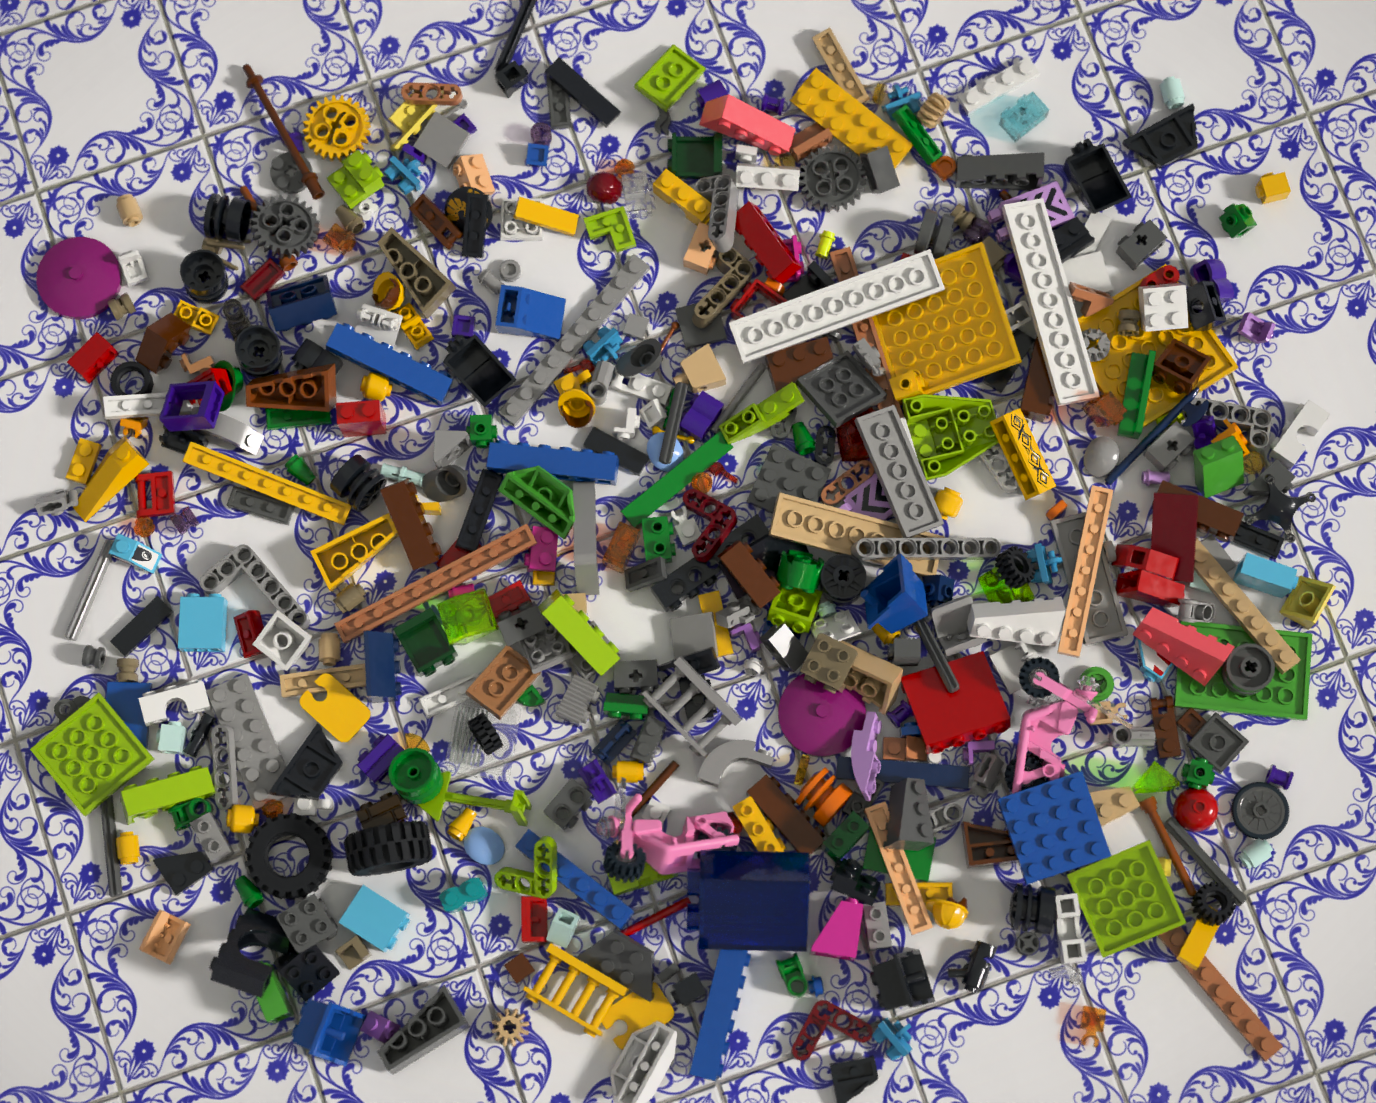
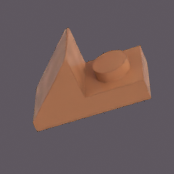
[1068,282,1114,317]
[883,736,927,762]

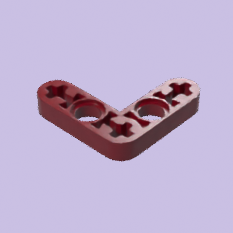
[683,489,738,562]
[792,1000,873,1061]

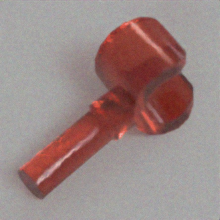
[563,359,595,374]
[708,462,738,483]

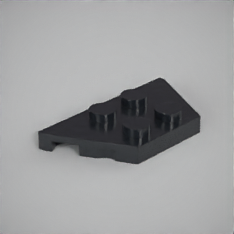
[1122,103,1198,169]
[269,723,343,800]

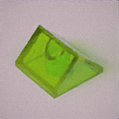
[977,567,1035,604]
[1131,761,1180,794]

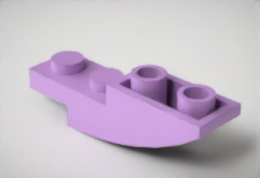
[851,711,882,801]

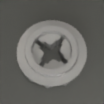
[1082,328,1110,362]

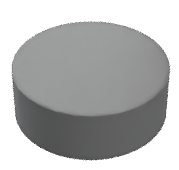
[499,260,521,282]
[1103,540,1116,563]

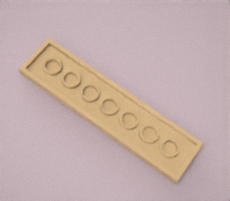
[768,493,944,577]

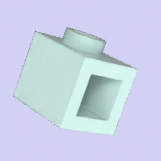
[156,721,187,755]
[546,908,580,948]

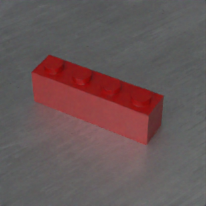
[735,201,802,284]

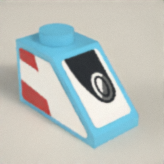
[109,533,162,574]
[1134,638,1173,683]

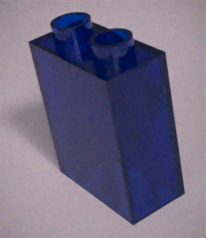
[687,850,810,952]

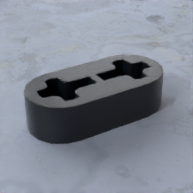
[814,425,836,467]

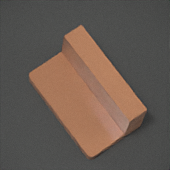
[789,123,833,163]

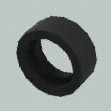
[110,361,154,396]

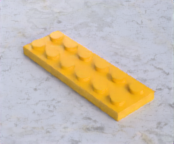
[790,68,913,169]

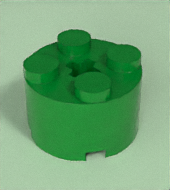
[776,550,824,593]

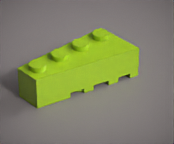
[538,589,621,676]
[120,766,215,825]

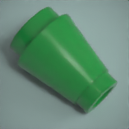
[792,422,816,455]
[285,454,316,486]
[234,875,264,909]

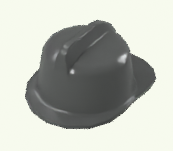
[616,339,663,377]
[422,464,469,502]

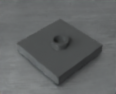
[675,299,727,350]
[1186,712,1249,775]

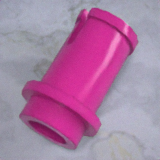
[448,583,476,602]

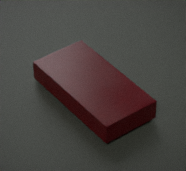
[240,258,285,303]

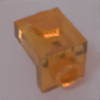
[322,223,356,256]

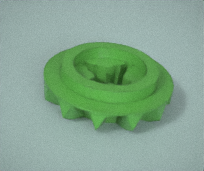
[1078,667,1114,702]

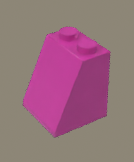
[810,898,864,961]

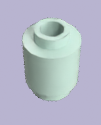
[1160,76,1185,109]
[1238,838,1273,870]

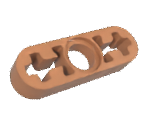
[401,83,463,106]
[821,460,874,507]

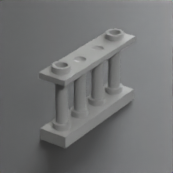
[642,656,743,757]

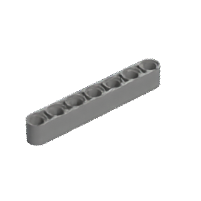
[851,538,1001,560]

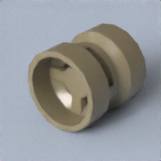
[950,203,977,232]
[108,292,136,321]
[1117,309,1140,336]
[116,658,139,683]

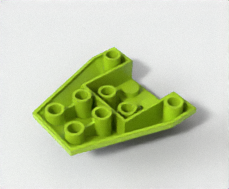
[902,394,999,481]

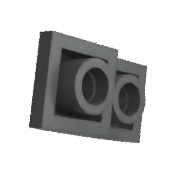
[842,778,885,819]

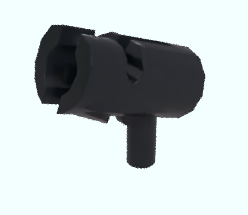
[948,940,997,993]

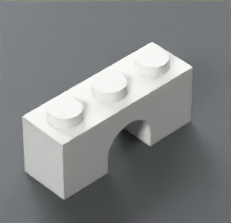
[735,163,800,191]
[1269,400,1330,470]
[138,680,211,727]
[1054,893,1087,965]

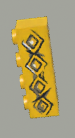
[990,408,1056,500]

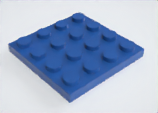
[997,771,1111,885]

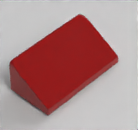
[233,610,264,658]

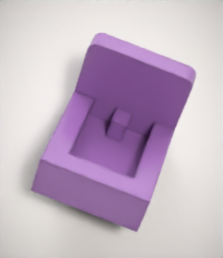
[1237,312,1276,344]
[730,623,762,653]
[962,737,995,766]
[360,1010,401,1043]

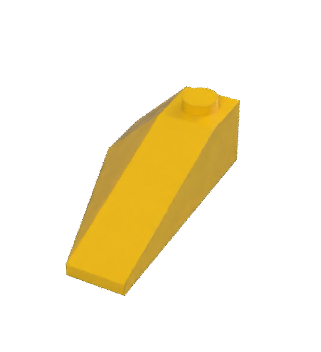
[73,435,149,522]

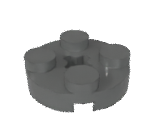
[270,152,313,194]

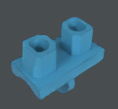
[881,84,921,121]
[384,155,422,195]
[583,326,623,367]
[1026,543,1063,585]
[872,1018,913,1061]

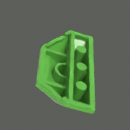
[498,465,575,539]

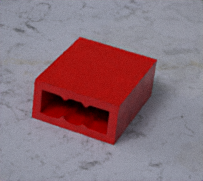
[336,400,387,438]

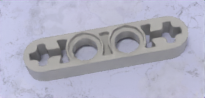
[211,724,238,810]

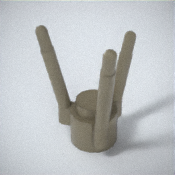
[202,237,252,270]

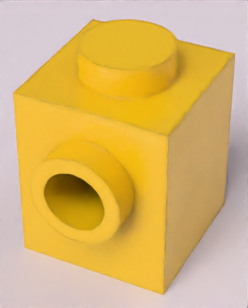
[1255,172,1291,205]
[889,371,925,403]

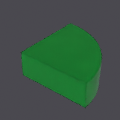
[517,685,546,707]

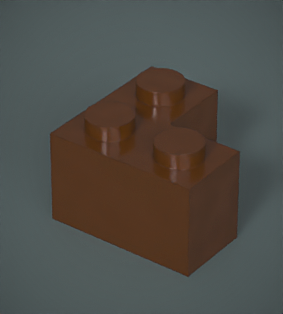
[135,313,191,374]

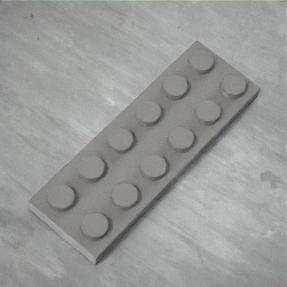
[854,405,944,538]
[1050,512,1128,646]
[206,673,287,811]

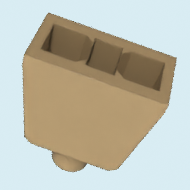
[672,343,726,394]

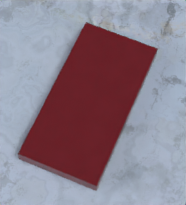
[1151,492,1199,582]

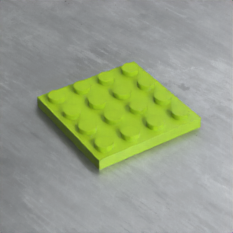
[30,693,154,817]
[1067,840,1187,958]

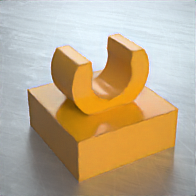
[120,417,149,438]

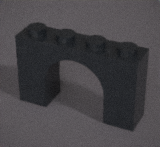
[209,907,292,998]

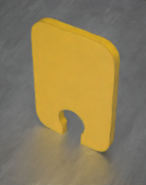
[299,673,371,742]
[602,982,674,1050]

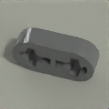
[770,407,797,441]

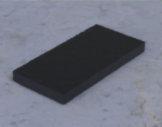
[718,533,809,600]

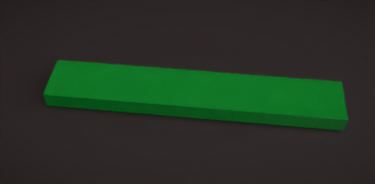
[620,431,734,528]

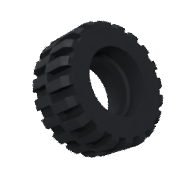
[344,821,433,876]

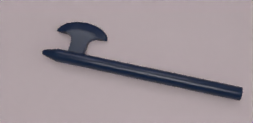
[1104,387,1209,486]

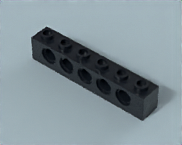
[651,514,769,612]

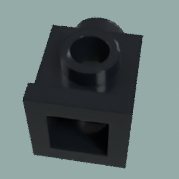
[495,60,529,98]

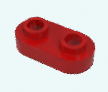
[1139,265,1180,287]

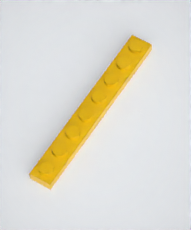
[183,442,352,526]

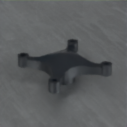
[1244,474,1316,543]

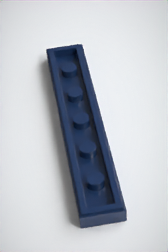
[836,756,970,790]

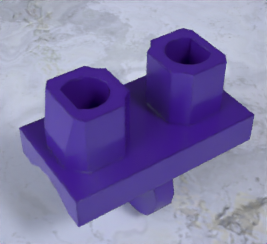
[1192,415,1218,450]
[577,759,617,805]

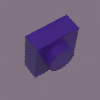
[451,314,476,339]

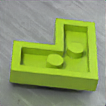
[583,206,637,253]

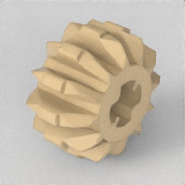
[917,92,950,129]
[491,1008,530,1047]

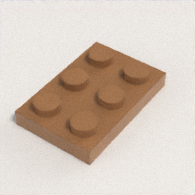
[466,645,541,720]

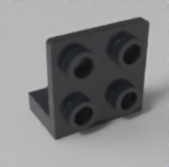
[783,261,836,301]
[273,944,340,1001]

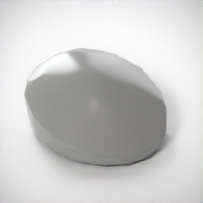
[1083,436,1120,477]

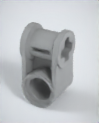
[1175,598,1216,623]
[929,803,963,834]

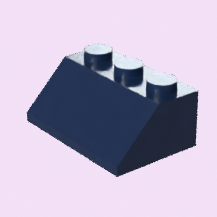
[266,274,337,332]
[364,631,402,703]

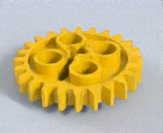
[303,95,371,162]

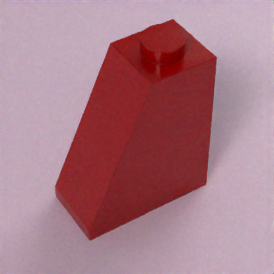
[1115,570,1185,608]

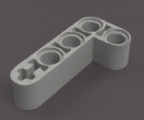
[694,174,739,253]
[1185,398,1272,453]

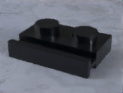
[1053,216,1095,263]

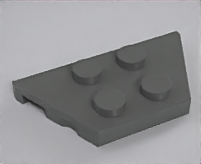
[577,929,654,1002]

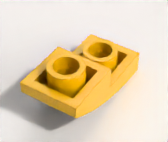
[174,300,220,335]
[393,302,434,350]

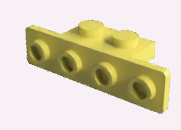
[388,90,444,151]

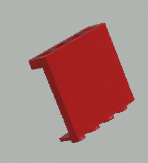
[900,651,1011,754]

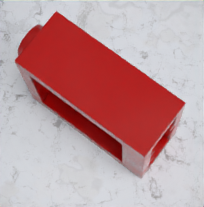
[730,278,788,320]

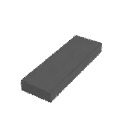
[546,75,572,130]
[227,486,295,526]

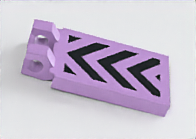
[986,181,1075,243]
[839,473,893,521]

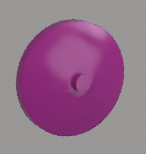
[36,237,122,320]
[778,674,866,757]

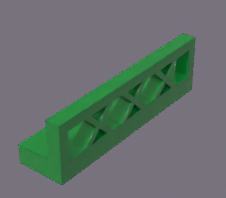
[1117,350,1156,440]

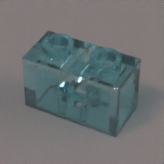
[999,92,1049,142]

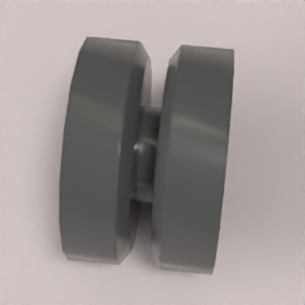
[914,209,955,259]
[1221,643,1275,696]

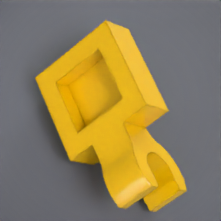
[554,370,592,394]

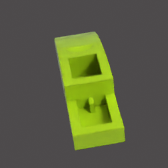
[719,382,804,444]

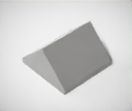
[433,430,472,469]

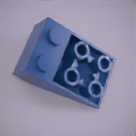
[495,285,566,340]

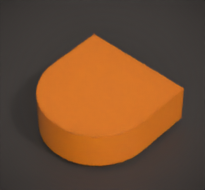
[930,156,956,182]
[765,277,786,296]
[1046,500,1068,521]

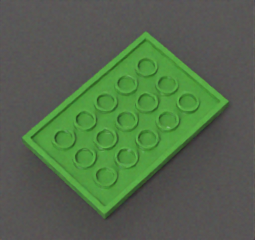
[1174,621,1312,721]

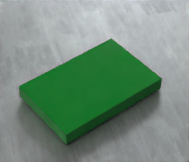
[863,827,936,882]

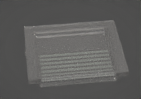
[444,693,522,783]

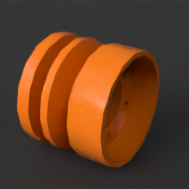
[795,767,854,827]

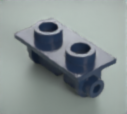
[592,719,637,765]

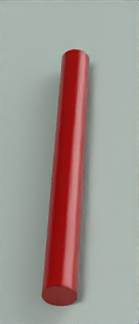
[620,896,691,937]

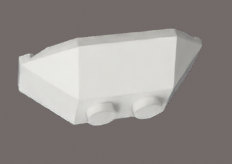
[610,1021,677,1103]

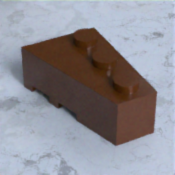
[765,337,833,393]
[717,540,781,609]
[961,821,1018,868]

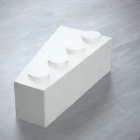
[967,596,1066,647]

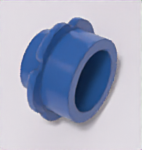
[808,975,824,998]

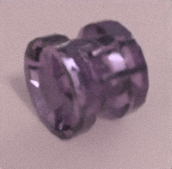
[530,122,552,145]

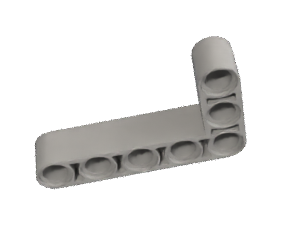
[573,481,599,595]
[199,544,310,631]

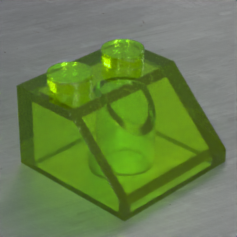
[437,589,498,645]

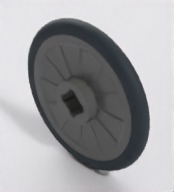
[1231,782,1289,840]

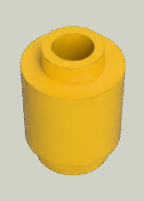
[612,761,644,783]
[116,832,140,865]

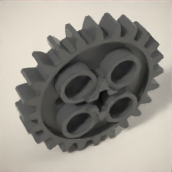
[799,145,867,213]
[250,194,320,259]

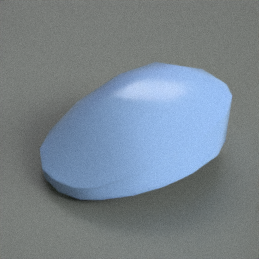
[647,432,684,472]
[464,826,504,865]

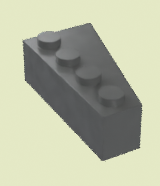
[955,152,1044,191]
[377,985,470,1075]

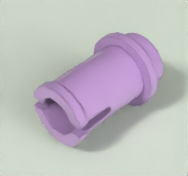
[1142,469,1170,486]

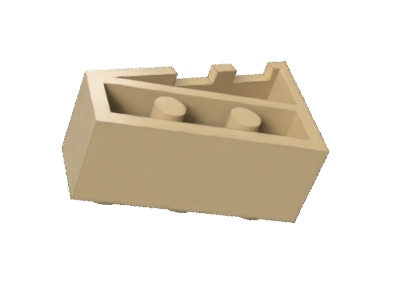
[1090,786,1140,827]

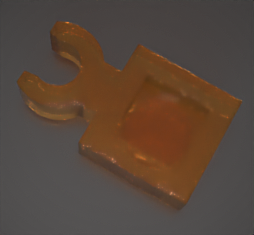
[1080,1006,1106,1048]

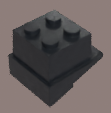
[870,949,936,1011]

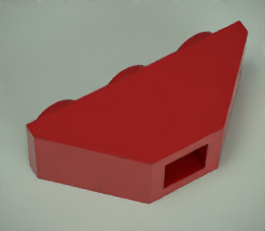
[1111,544,1179,580]

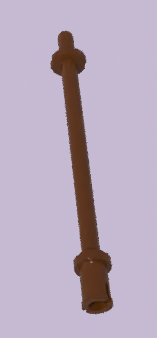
[243,64,325,200]

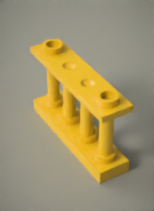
[523,943,628,1038]

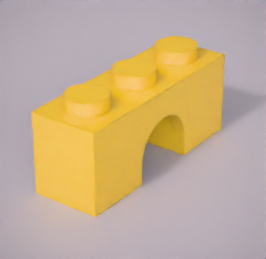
[653,169,711,226]

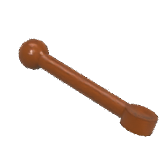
[661,322,679,352]

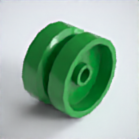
[389,748,443,805]

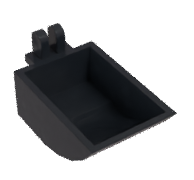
[1063,138,1132,214]
[443,334,517,407]

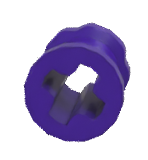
[761,93,785,116]
[886,700,914,728]
[1265,764,1294,790]

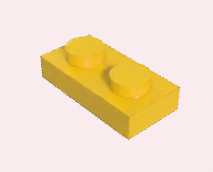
[65,438,102,485]

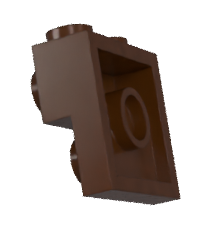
[1152,338,1211,395]

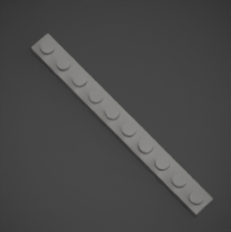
[498,254,650,427]

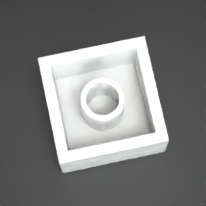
[1138,283,1188,332]

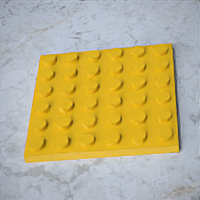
[872,242,1022,406]
[1078,264,1238,428]

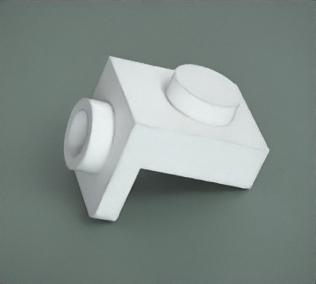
[118,250,150,287]
[612,407,641,441]

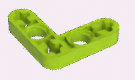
[494,836,557,899]

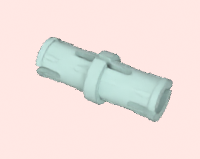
[380,463,425,487]

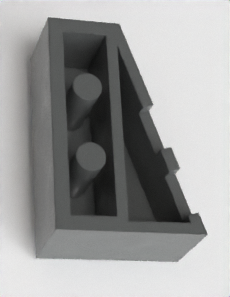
[883,778,934,851]

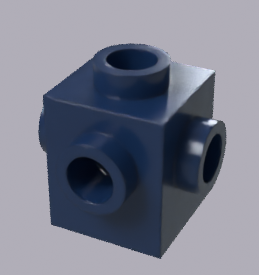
[923,574,955,608]

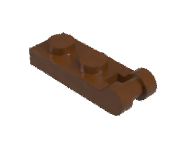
[409,193,463,250]
[1149,695,1181,759]

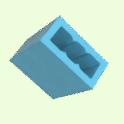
[1233,553,1299,598]
[178,593,228,652]
[338,885,410,953]

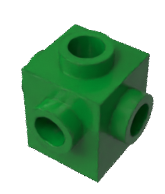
[1219,204,1257,238]
[466,414,497,448]
[1181,757,1215,789]

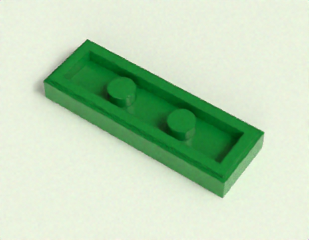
[891,104,943,166]
[265,408,332,431]

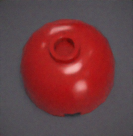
[1173,788,1219,832]

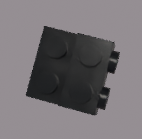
[829,858,881,906]

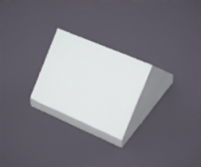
[252,610,312,671]

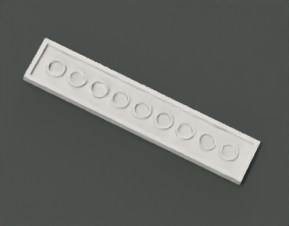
[1002,198,1100,406]
[729,249,945,364]

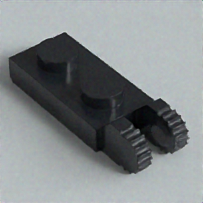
[657,647,720,682]

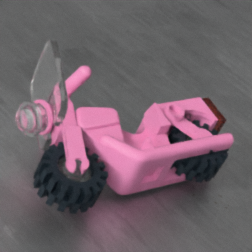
[1005,657,1133,793]
[596,777,743,883]

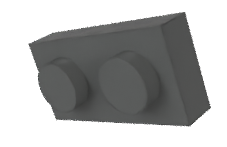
[624,556,667,592]

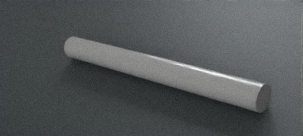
[710,363,767,434]

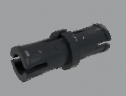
[183,713,216,758]

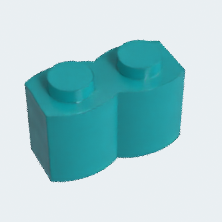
[439,878,488,913]

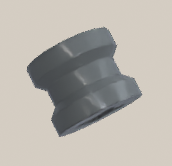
[82,645,106,669]
[1015,932,1039,956]

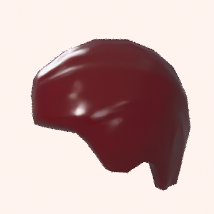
[586,171,623,204]

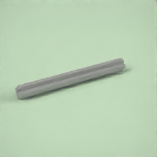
[65,539,114,641]

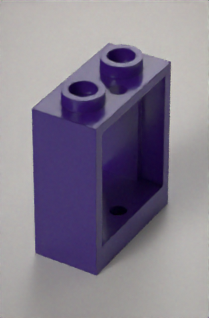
[159,381,225,432]

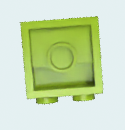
[327,150,385,209]
[767,582,822,633]

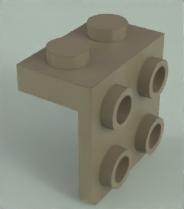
[800,633,858,694]

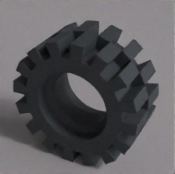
[995,546,1035,589]
[467,713,503,755]
[1191,882,1236,926]

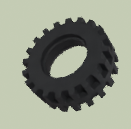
[245,813,334,900]

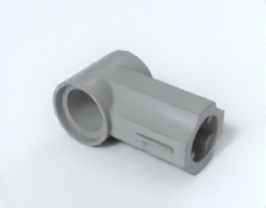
[588,360,615,406]
[1108,725,1155,748]

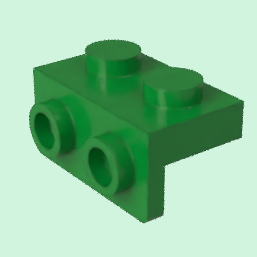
[603,692,649,720]

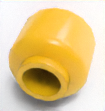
[360,372,393,402]
[934,487,963,520]
[226,804,259,834]

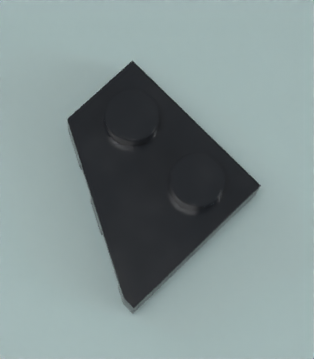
[153,851,214,896]
[829,1055,879,1103]

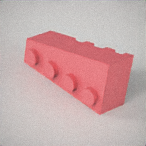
[699,94,795,156]
[1132,607,1235,686]

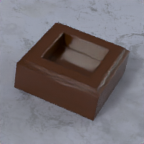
[1176,708,1207,738]
[504,952,535,984]

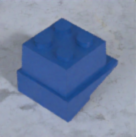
[860,553,928,634]
[292,999,366,1066]

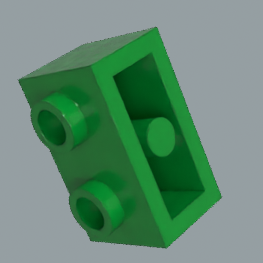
[642,516,676,563]

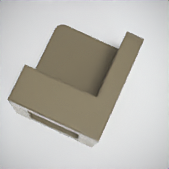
[335,935,372,970]

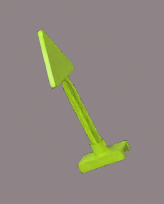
[417,771,532,827]

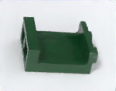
[668,132,722,179]
[393,607,458,677]
[821,811,869,863]

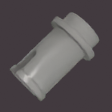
[477,269,505,295]

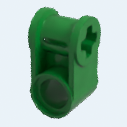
[167,798,213,831]
[775,953,807,998]

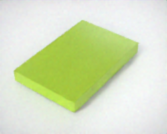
[634,44,706,112]

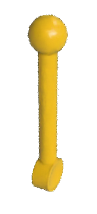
[652,426,695,444]

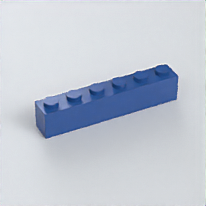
[326,323,453,406]
[486,440,619,486]
[515,829,635,930]
[689,941,751,1081]

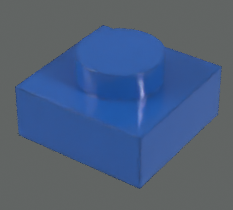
[526,143,549,167]
[899,722,922,738]

